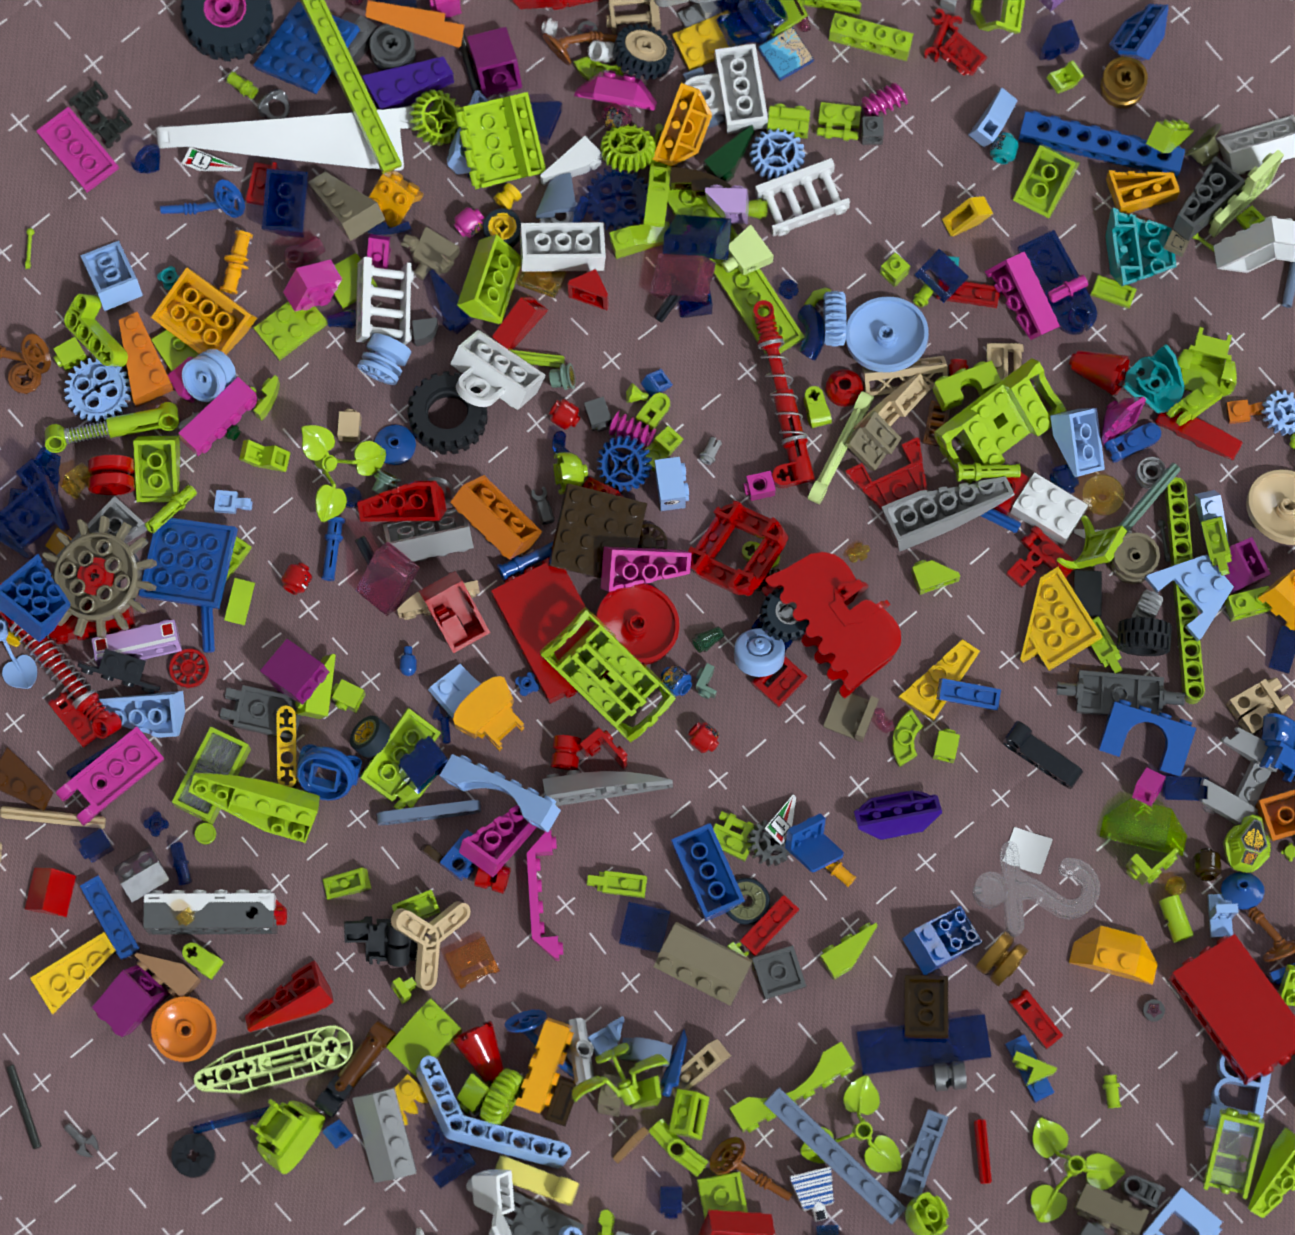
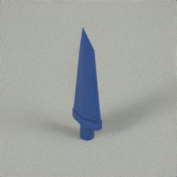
[660,1029,687,1097]

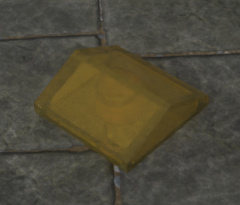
[516,271,568,298]

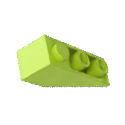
[1146,119,1194,153]
[820,922,878,980]

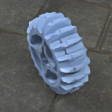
[750,128,805,181]
[823,291,846,347]

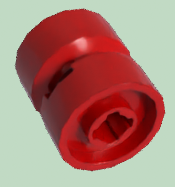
[551,735,581,770]
[474,866,511,894]

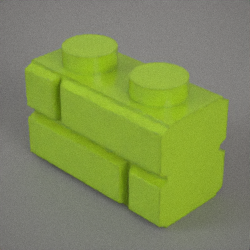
[767,104,810,139]

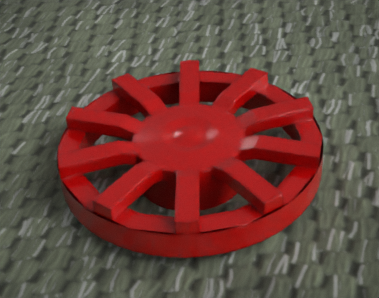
[169,649,209,689]

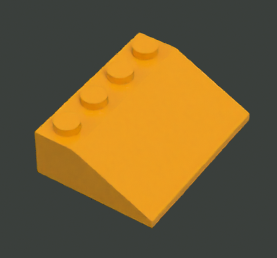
[151,267,257,355]

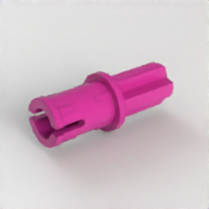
[1048,274,1088,303]

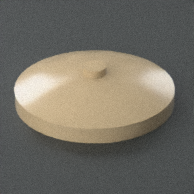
[1246,470,1295,545]

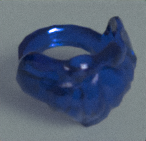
[130,143,161,174]

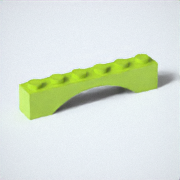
[729,1042,855,1133]

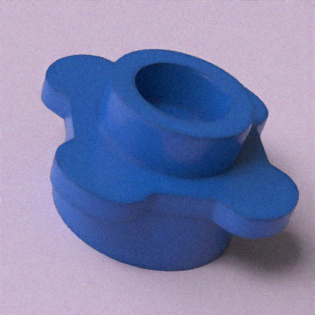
[515,672,539,696]

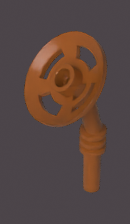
[542,31,618,66]
[0,334,51,374]
[1243,907,1295,962]
[710,1137,793,1201]

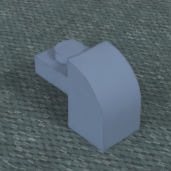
[619,1037,672,1067]

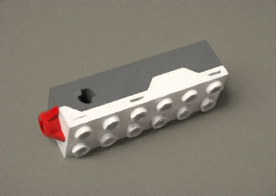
[143,890,287,935]

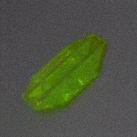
[1099,799,1187,857]

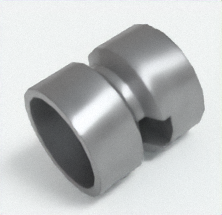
[933,1061,967,1091]

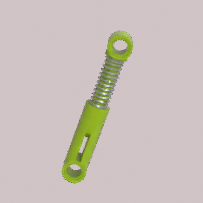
[45,402,179,453]

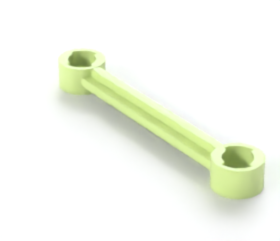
[808,391,874,505]

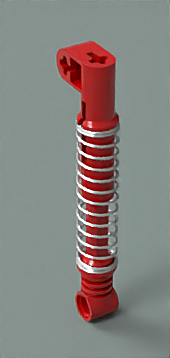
[0,583,122,739]

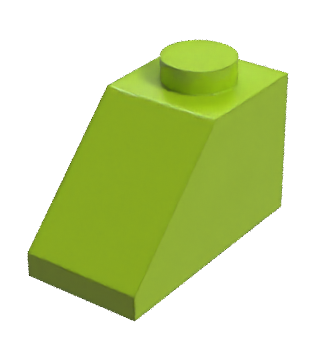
[911,560,960,595]

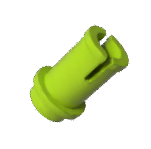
[913,280,937,308]

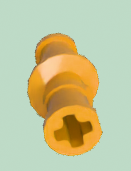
[220,230,253,295]

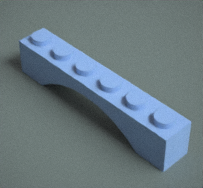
[439,754,561,832]

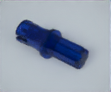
[170,842,192,885]

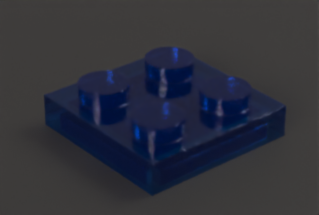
[619,902,670,953]

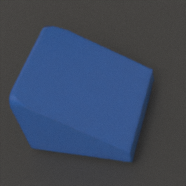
[641,369,673,397]

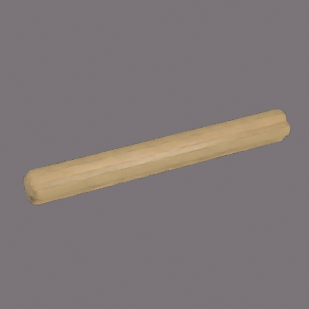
[0,806,106,829]

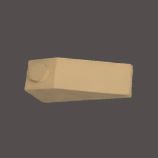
[671,1039,731,1097]

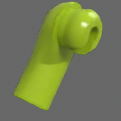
[804,287,831,311]

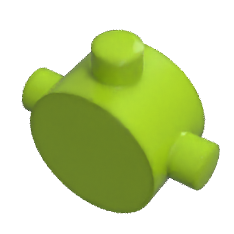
[1281,843,1295,862]

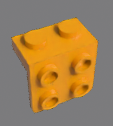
[369,171,424,229]

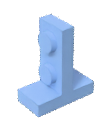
[1207,894,1238,938]

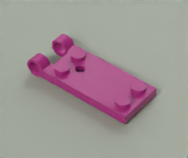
[56,727,164,826]

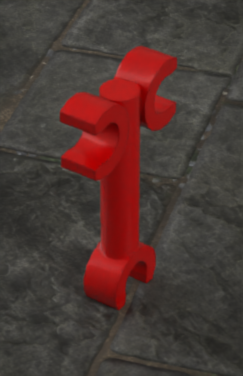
[924,8,963,63]

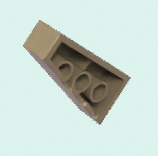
[308,172,385,241]

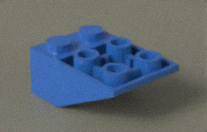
[903,906,983,975]

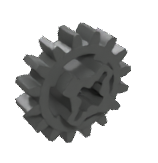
[747,820,791,867]

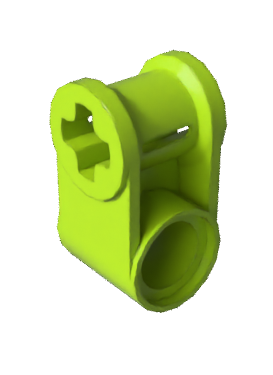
[803,386,832,429]
[182,943,224,980]

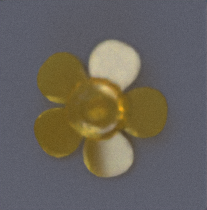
[847,543,870,563]

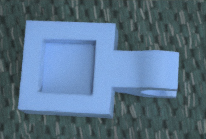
[214,490,253,514]

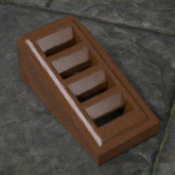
[923,400,950,447]

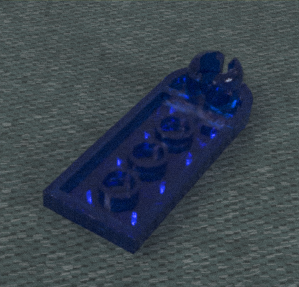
[1017,230,1097,335]

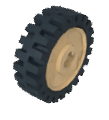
[613,24,675,80]

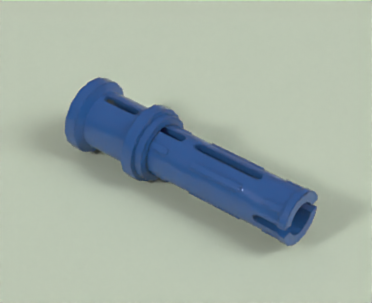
[321,517,345,581]
[497,541,553,582]

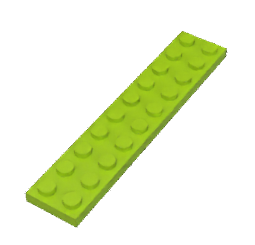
[667,186,805,354]

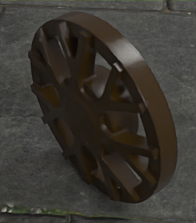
[638,524,668,549]

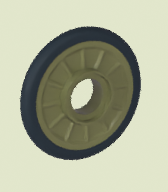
[726,878,770,925]

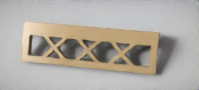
[862,356,948,396]

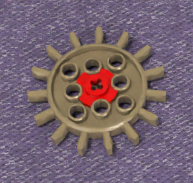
[42,516,157,639]

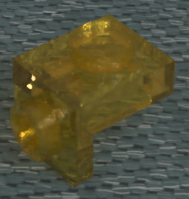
[61,463,92,499]

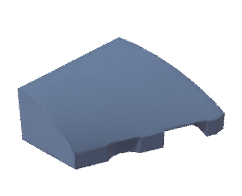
[536,173,576,219]

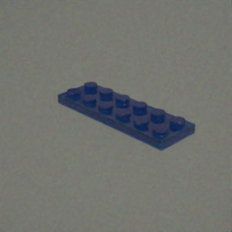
[856,1014,992,1075]

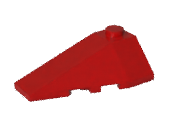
[357,481,447,522]
[245,960,334,1032]

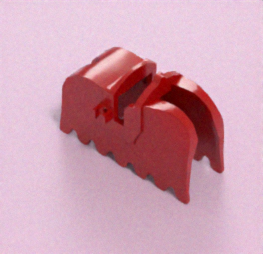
[762,552,901,699]

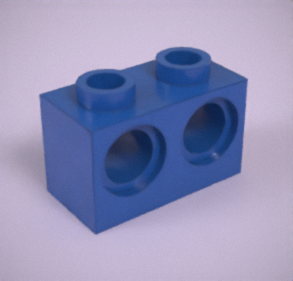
[440,829,475,881]

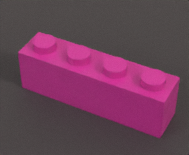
[178,377,258,456]

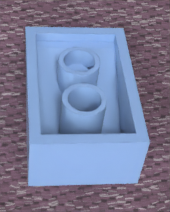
[80,241,143,311]
[1051,408,1105,477]

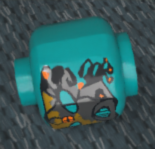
[990,133,1019,165]

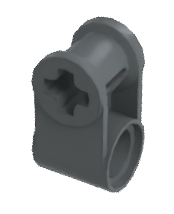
[1121,1175,1165,1209]

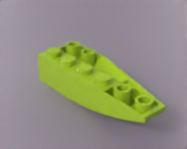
[188,773,320,843]

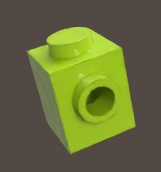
[331,679,366,713]

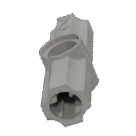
[566,1018,594,1084]

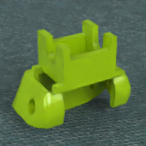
[1177,327,1237,397]
[250,1099,325,1174]

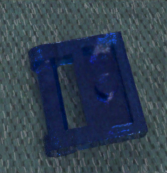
[716,10,767,47]
[914,249,969,303]

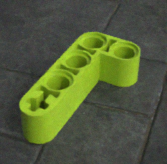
[64,294,128,367]

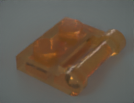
[445,936,500,989]

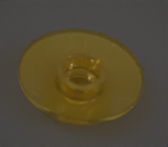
[1082,475,1124,515]

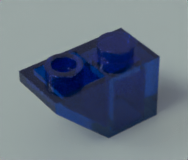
[1039,19,1080,61]

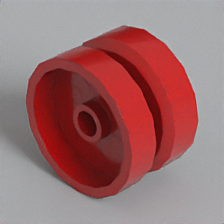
[88,455,135,496]

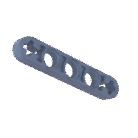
[376,800,481,825]

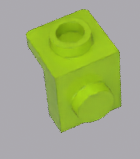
[1046,60,1083,94]

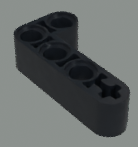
[1003,721,1083,789]

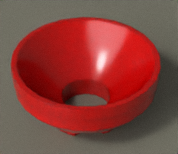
[825,369,863,407]

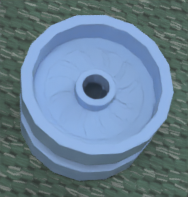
[182,349,236,402]

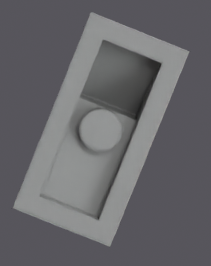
[678,1,723,28]

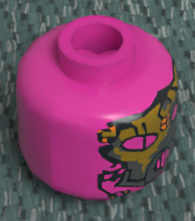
[453,207,484,238]

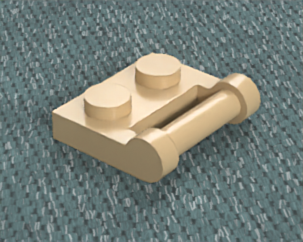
[986,343,1024,381]

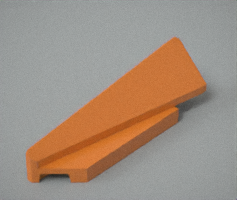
[366,1,464,48]

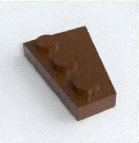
[0,747,54,811]

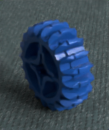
[596,435,653,491]

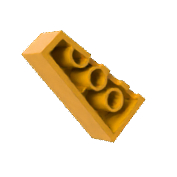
[515,1017,574,1114]

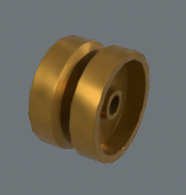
[1100,56,1148,109]
[975,931,1029,987]

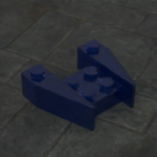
[0,459,70,559]

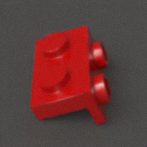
[939,31,988,76]
[246,162,281,207]

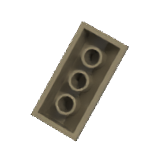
[654,922,753,1006]

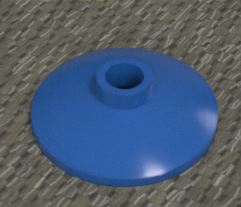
[375,425,416,465]
[1221,872,1265,909]

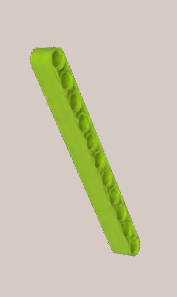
[1165,477,1205,704]

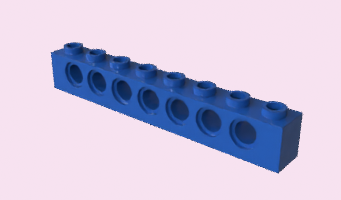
[1018,111,1185,179]

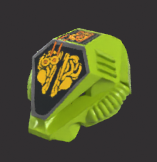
[1223,814,1271,873]

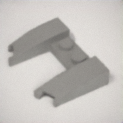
[1200,727,1277,825]

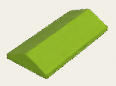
[359,708,441,802]

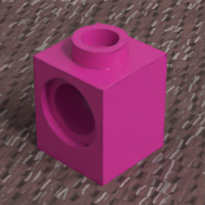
[743,471,776,501]
[1132,767,1165,806]

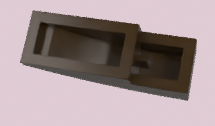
[671,167,732,197]

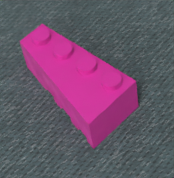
[984,251,1060,340]
[601,547,692,592]

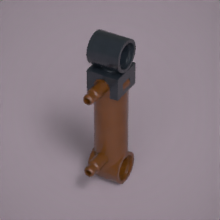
[314,1020,396,1118]

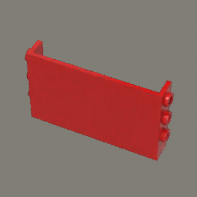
[491,558,609,704]
[1169,934,1295,1085]

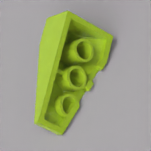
[1248,1127,1295,1218]

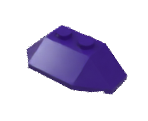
[854,790,942,840]

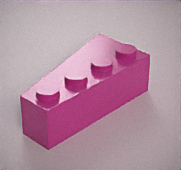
[459,804,537,877]

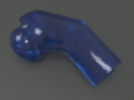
[552,431,571,453]

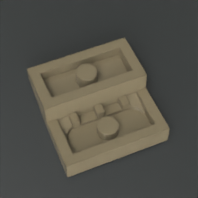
[845,411,902,471]

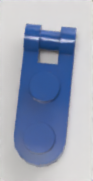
[1104,423,1161,463]

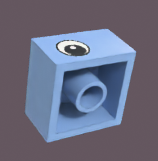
[655,457,689,511]

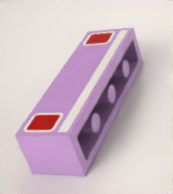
[91,620,182,667]

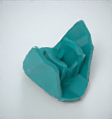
[1122,344,1185,413]

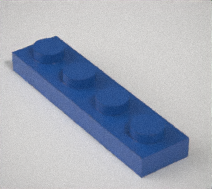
[80,875,140,960]

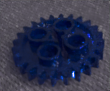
[585,169,648,231]

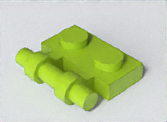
[817,102,861,141]
[713,811,754,862]

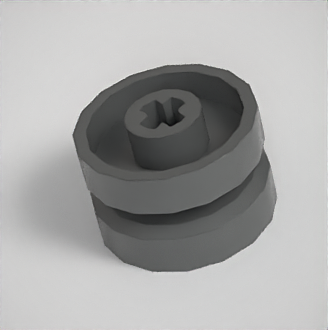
[370,24,416,71]

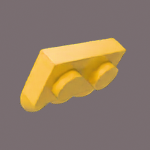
[395,1074,428,1125]

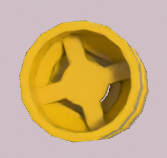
[493,183,522,210]

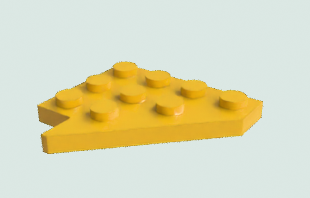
[1020,567,1103,671]

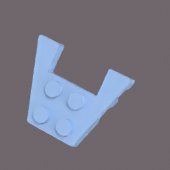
[1145,555,1234,642]

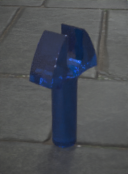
[433,704,452,744]

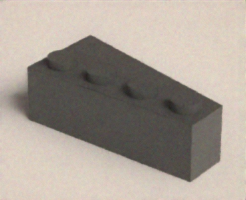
[1173,156,1245,241]

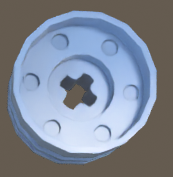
[357,333,411,385]

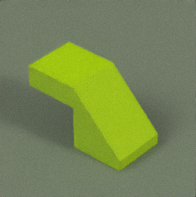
[239,440,291,472]

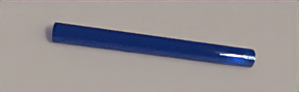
[193,1106,270,1134]

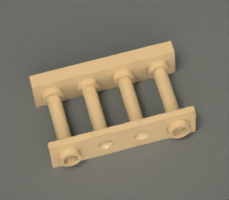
[606,0,660,34]

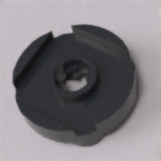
[171,1134,216,1178]

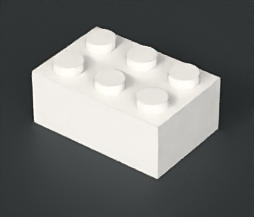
[1010,472,1088,545]

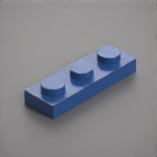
[936,678,1001,710]
[1005,1034,1055,1103]

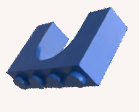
[1097,699,1196,777]

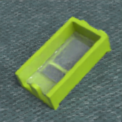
[1202,1108,1265,1199]

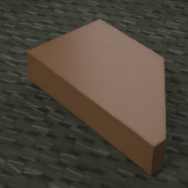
[613,1127,650,1164]

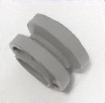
[1135,457,1166,489]

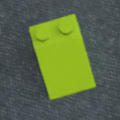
[1013,144,1080,218]
[134,436,180,502]
[386,998,463,1078]

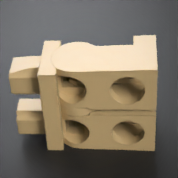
[1226,677,1293,735]

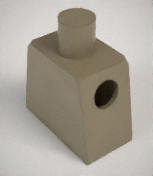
[598,1072,627,1117]

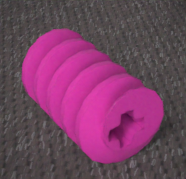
[862,82,908,117]
[609,411,656,450]

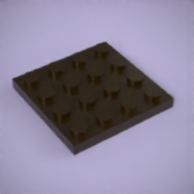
[548,483,647,579]

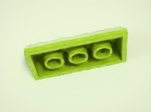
[457,234,521,324]

